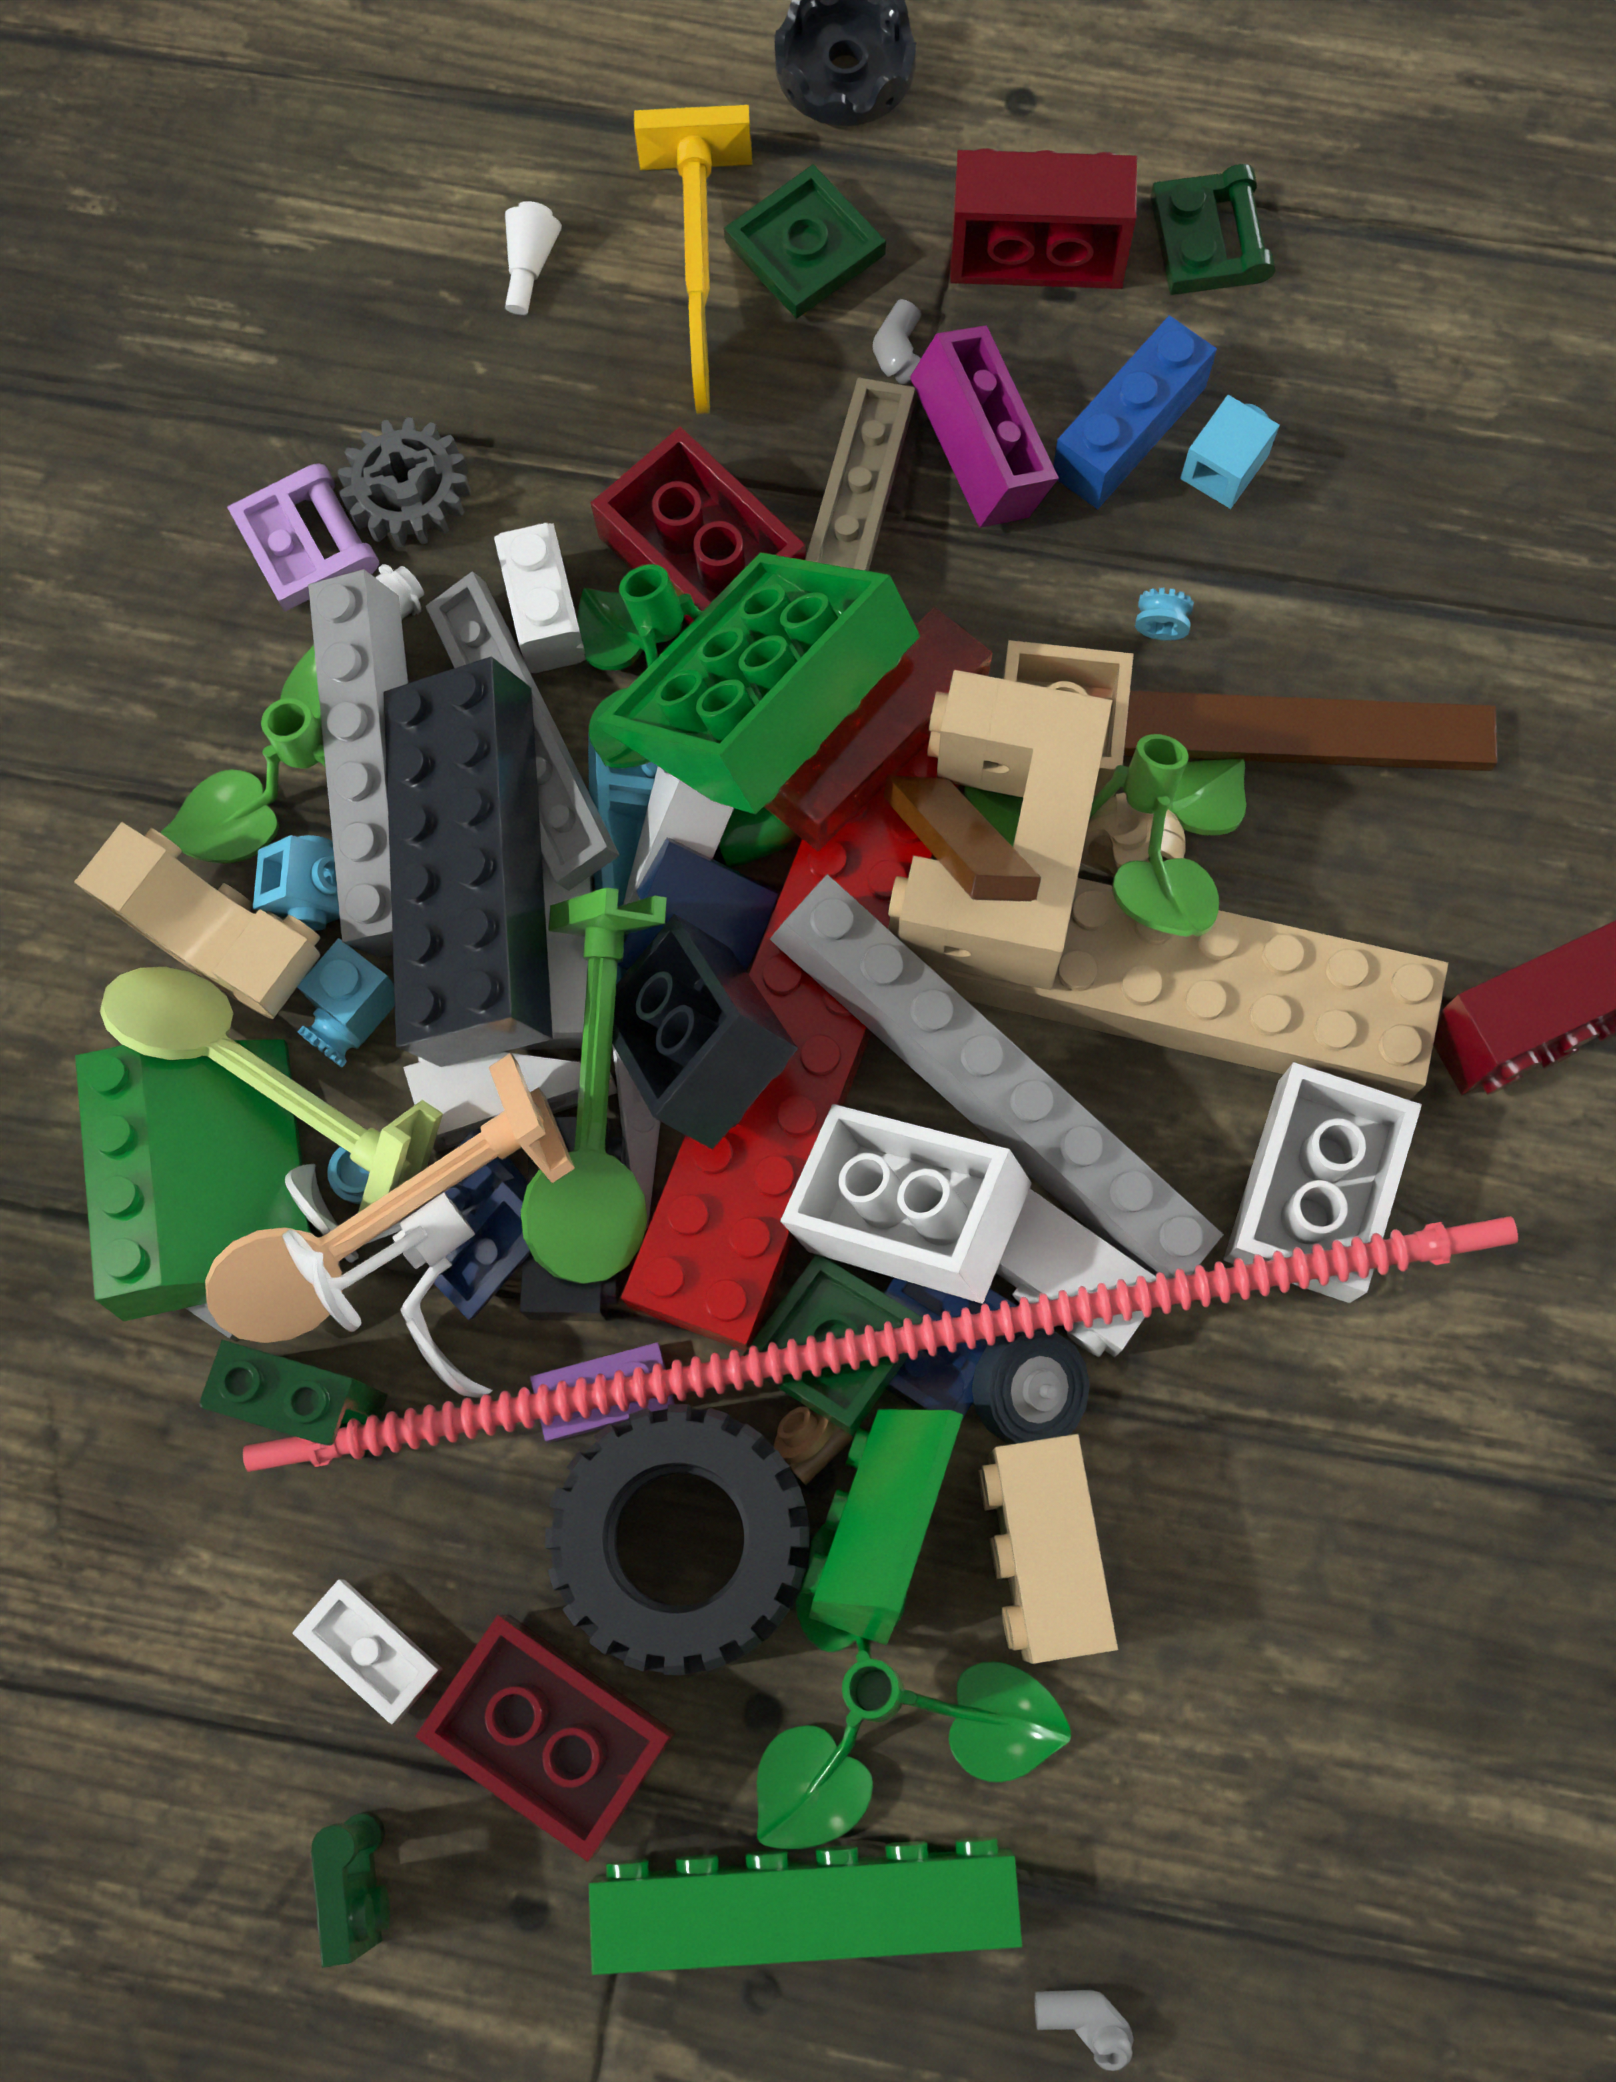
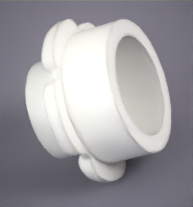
[376,564,424,620]

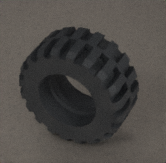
[545,1404,810,1675]

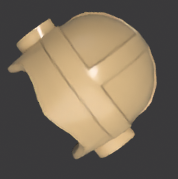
[1080,793,1186,878]

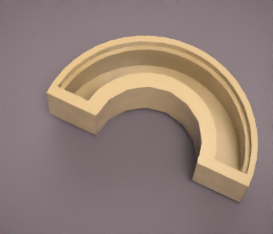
[74,822,320,1019]

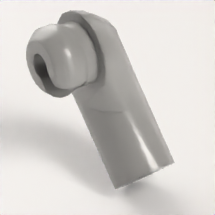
[873,299,921,385]
[1035,1990,1134,2071]

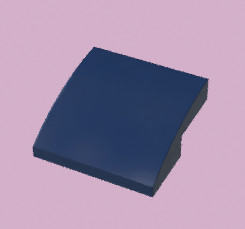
[617,837,778,971]
[415,1129,531,1320]
[884,1278,1016,1419]

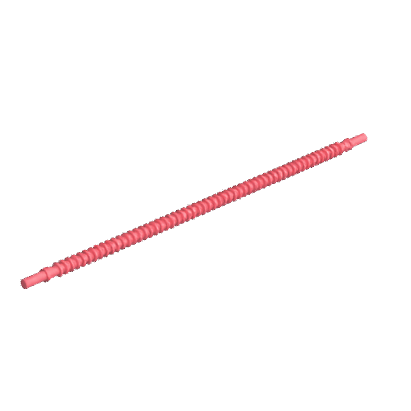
[243,1216,1518,1472]

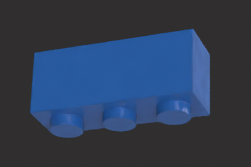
[1053,315,1217,510]

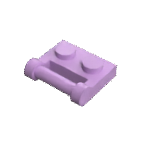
[227,464,379,612]

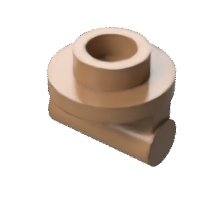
[774,1407,853,1485]

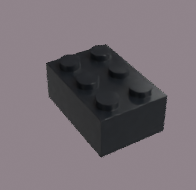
[612,913,798,1150]

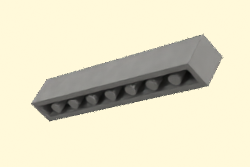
[770,874,1224,1279]

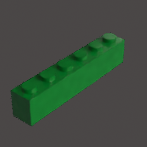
[589,1837,1022,1975]

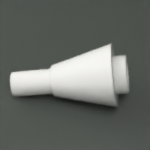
[505,201,562,315]

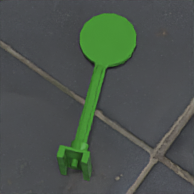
[521,887,667,1284]

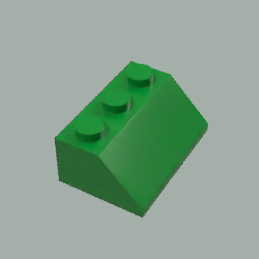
[802,1409,963,1646]

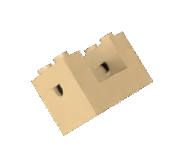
[888,670,1112,990]

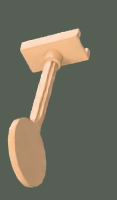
[205,1053,575,1343]

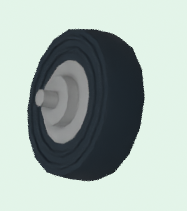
[972,1329,1090,1445]

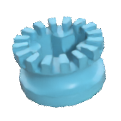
[1135,588,1194,641]
[297,1007,362,1067]

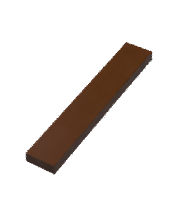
[1124,691,1497,771]

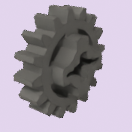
[338,417,471,547]

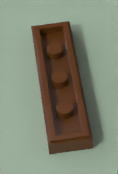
[883,775,1041,902]

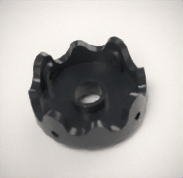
[775,0,916,126]

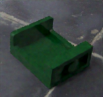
[199,1339,388,1458]

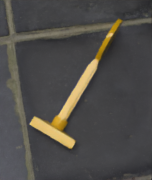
[634,105,752,414]

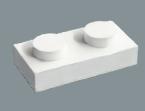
[292,1579,443,1725]

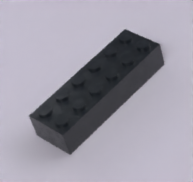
[384,656,553,1067]

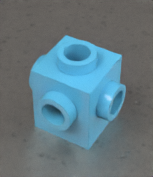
[253,835,340,931]

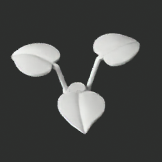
[283,1164,493,1398]

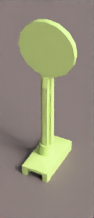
[100,967,443,1213]

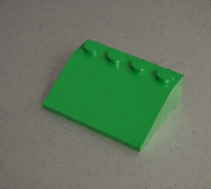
[596,552,920,814]
[75,1039,311,1322]

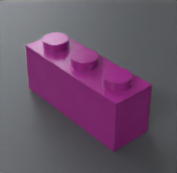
[910,325,1059,528]

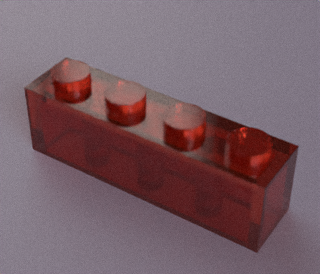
[764,607,993,852]

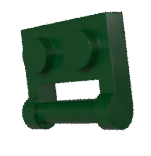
[1150,164,1275,295]
[311,1812,390,1968]

